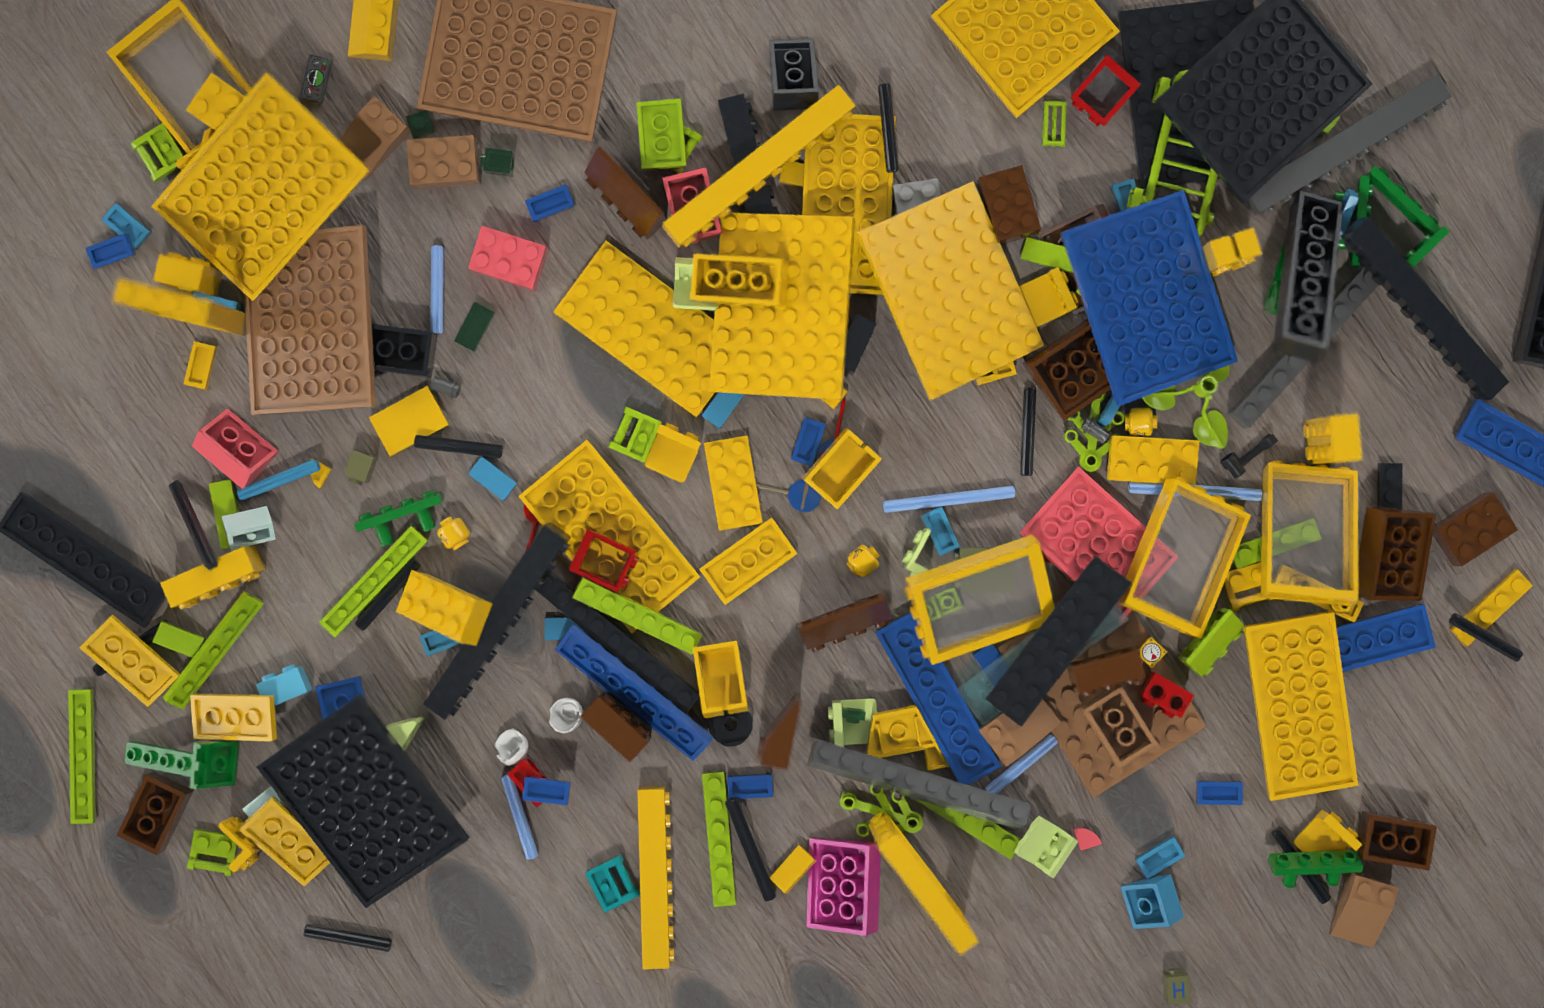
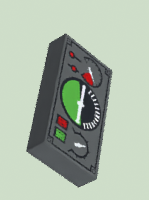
[299,54,333,104]

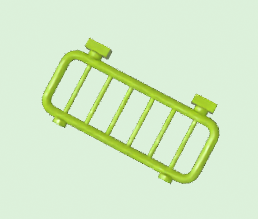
[1125,70,1218,238]

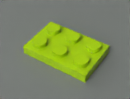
[636,98,687,171]

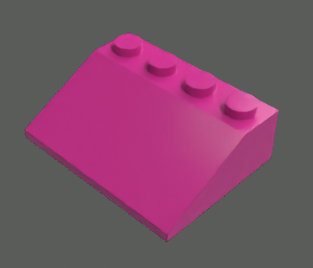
[806,838,881,936]

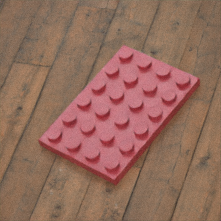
[1019,467,1178,623]

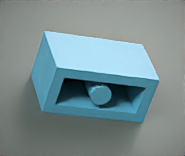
[256,664,312,705]

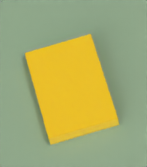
[369,386,449,457]

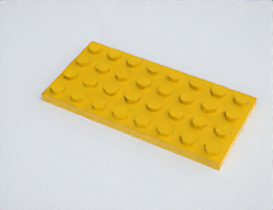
[802,114,896,295]
[553,241,715,418]
[518,440,701,634]
[1243,611,1358,801]

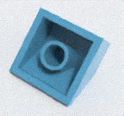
[1121,874,1184,929]

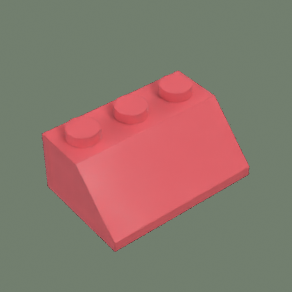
[192,408,278,489]

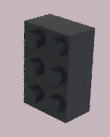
[372,324,437,378]

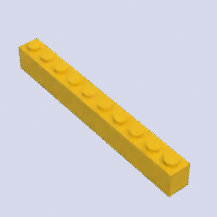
[662,85,855,248]

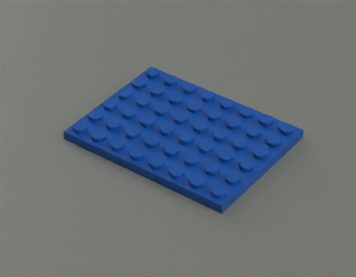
[1061,190,1238,406]

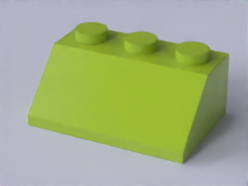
[1177,607,1245,677]

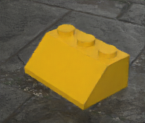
[348,0,399,62]

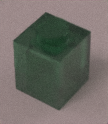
[480,148,515,177]

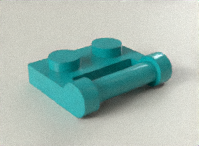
[585,854,640,913]

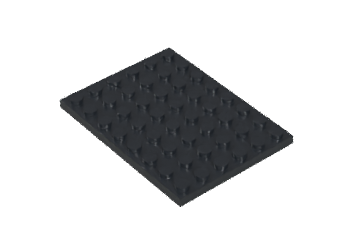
[1118,0,1254,189]
[1154,0,1373,204]
[256,694,470,908]

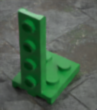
[1367,166,1450,268]
[125,740,239,789]

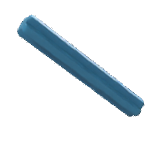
[237,459,320,500]

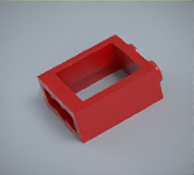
[1071,55,1141,126]
[568,529,639,592]

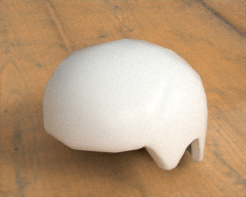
[549,697,583,733]
[495,729,528,766]

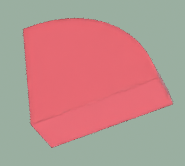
[1073,827,1102,851]

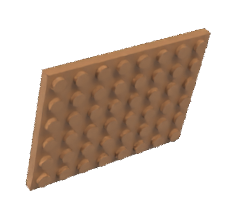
[417,0,617,143]
[245,225,376,415]
[997,610,1206,798]

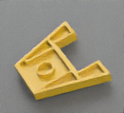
[862,705,950,784]

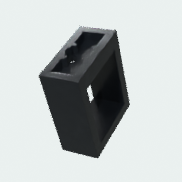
[844,314,877,377]

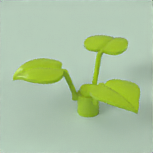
[1142,365,1230,449]

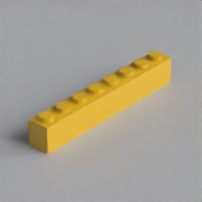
[637,786,675,969]

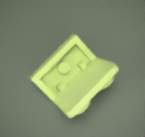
[673,257,718,310]
[902,528,931,576]
[828,698,877,747]
[1015,816,1078,878]

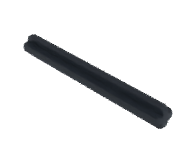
[169,480,218,571]
[725,797,776,902]

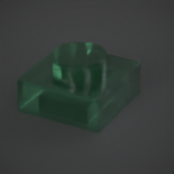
[406,110,435,139]
[842,707,866,724]

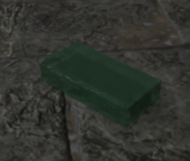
[454,302,495,352]

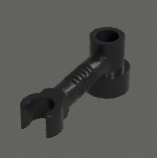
[1220,433,1278,479]

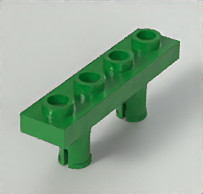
[1334,175,1373,268]
[354,490,444,546]
[1268,850,1363,888]

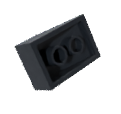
[769,39,819,111]

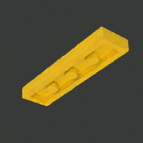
[1450,569,1533,647]

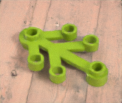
[1063,393,1124,472]
[840,785,924,837]

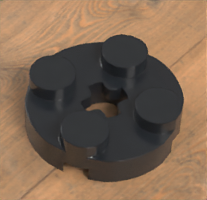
[708,710,753,747]

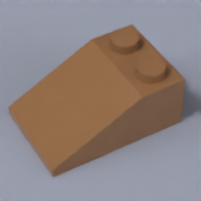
[340,96,412,180]
[979,698,1062,767]
[1329,873,1399,948]

